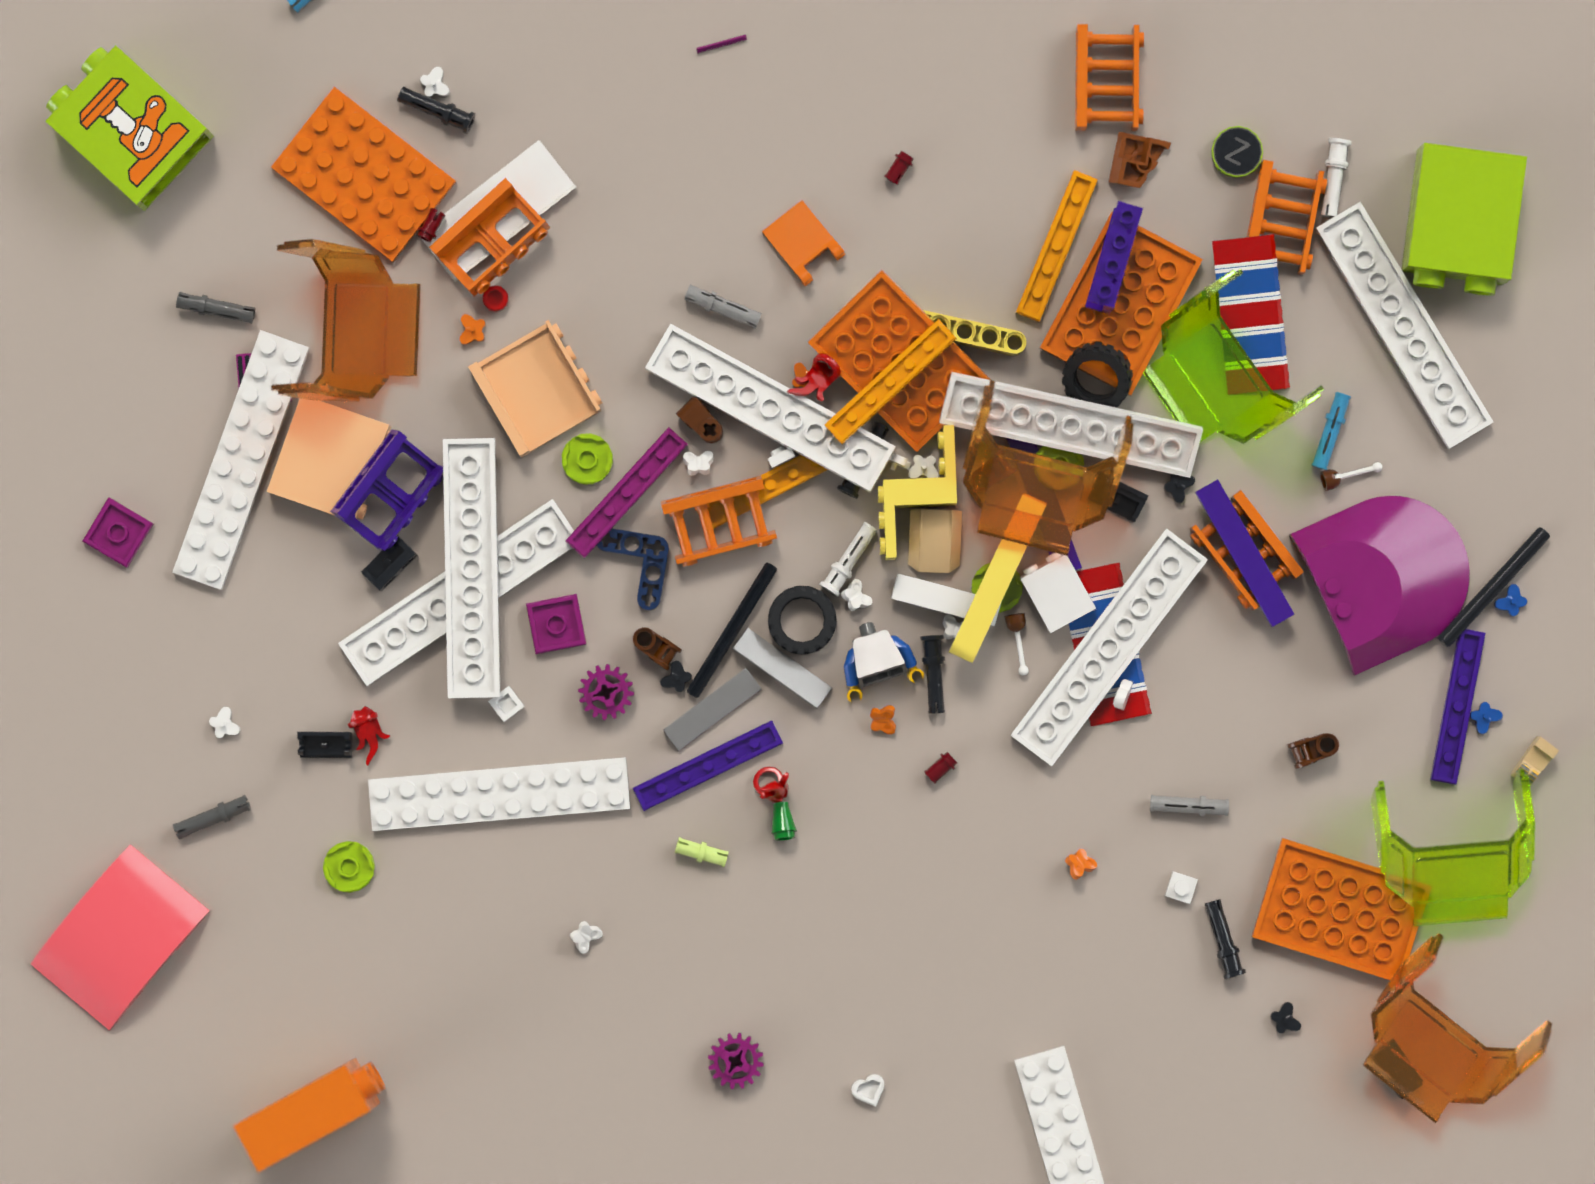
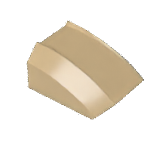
[908,509,962,573]

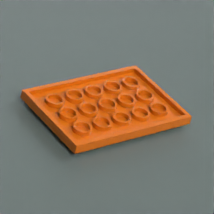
[271,87,456,262]
[1039,212,1203,396]
[808,269,991,452]
[1251,838,1431,983]

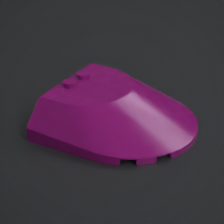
[1290,496,1470,675]

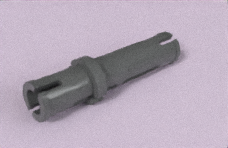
[176,292,256,324]
[173,795,251,839]

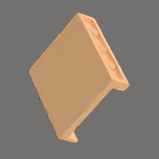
[468,320,603,458]
[267,394,391,520]

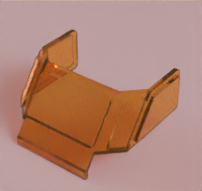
[271,239,420,402]
[962,380,1134,556]
[1363,933,1553,1123]

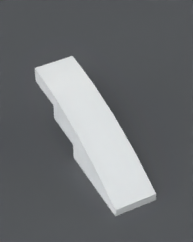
[891,574,1002,626]

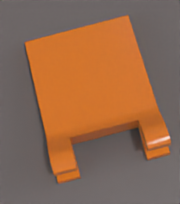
[762,200,846,287]

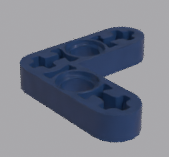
[597,529,669,611]

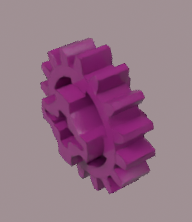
[578,664,634,720]
[708,1032,764,1089]

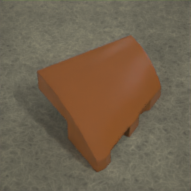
[1108,132,1171,188]

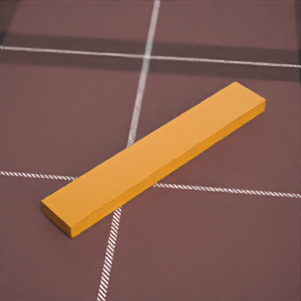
[1015,170,1098,322]
[825,319,957,445]
[696,455,828,529]

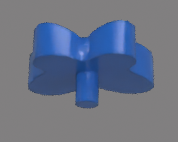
[1494,584,1527,616]
[1470,702,1503,734]

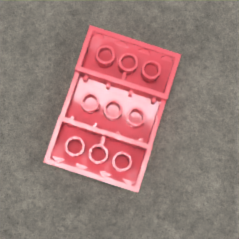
[31,845,210,1031]

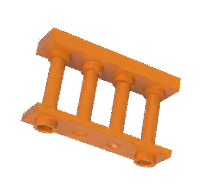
[1075,24,1144,131]
[1247,160,1327,275]
[661,475,777,566]
[1190,490,1304,611]

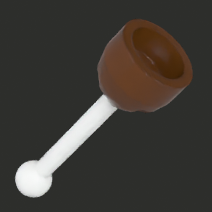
[1320,462,1382,491]
[1004,613,1029,676]

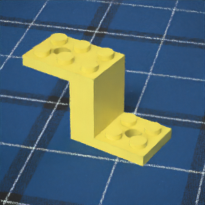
[877,425,957,560]

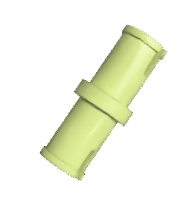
[674,837,729,867]

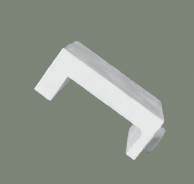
[1020,551,1096,633]

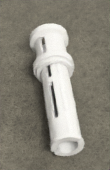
[1321,138,1352,217]
[819,522,878,597]

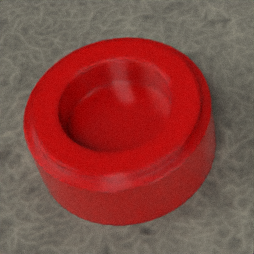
[482,285,509,312]

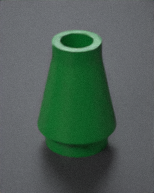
[771,802,797,841]

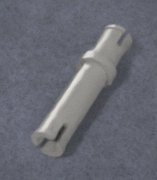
[684,284,762,328]
[1150,795,1229,816]

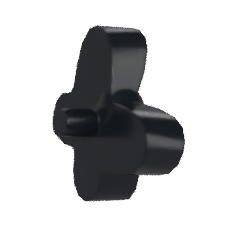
[1164,474,1195,503]
[660,660,692,692]
[1270,1002,1301,1033]

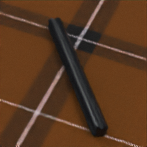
[1438,527,1550,647]
[687,562,777,698]

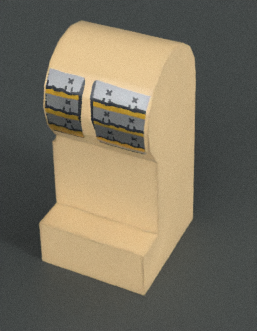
[1511,736,1559,788]

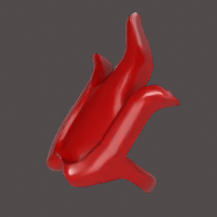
[787,353,841,401]
[347,706,391,766]
[753,766,789,803]

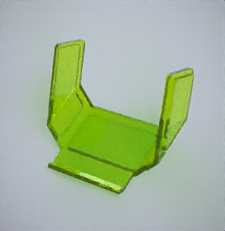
[1143,269,1324,444]
[1371,769,1535,926]

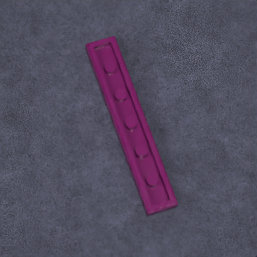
[565,427,688,559]

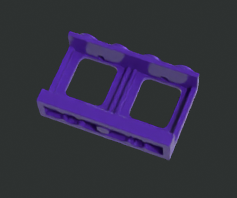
[1085,201,1143,314]
[330,429,443,551]

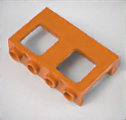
[429,178,550,297]

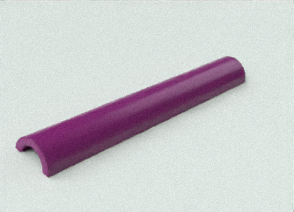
[696,34,747,54]

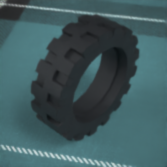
[1062,342,1133,408]
[768,586,837,655]

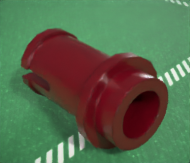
[884,151,914,185]
[417,208,446,243]
[924,752,957,784]

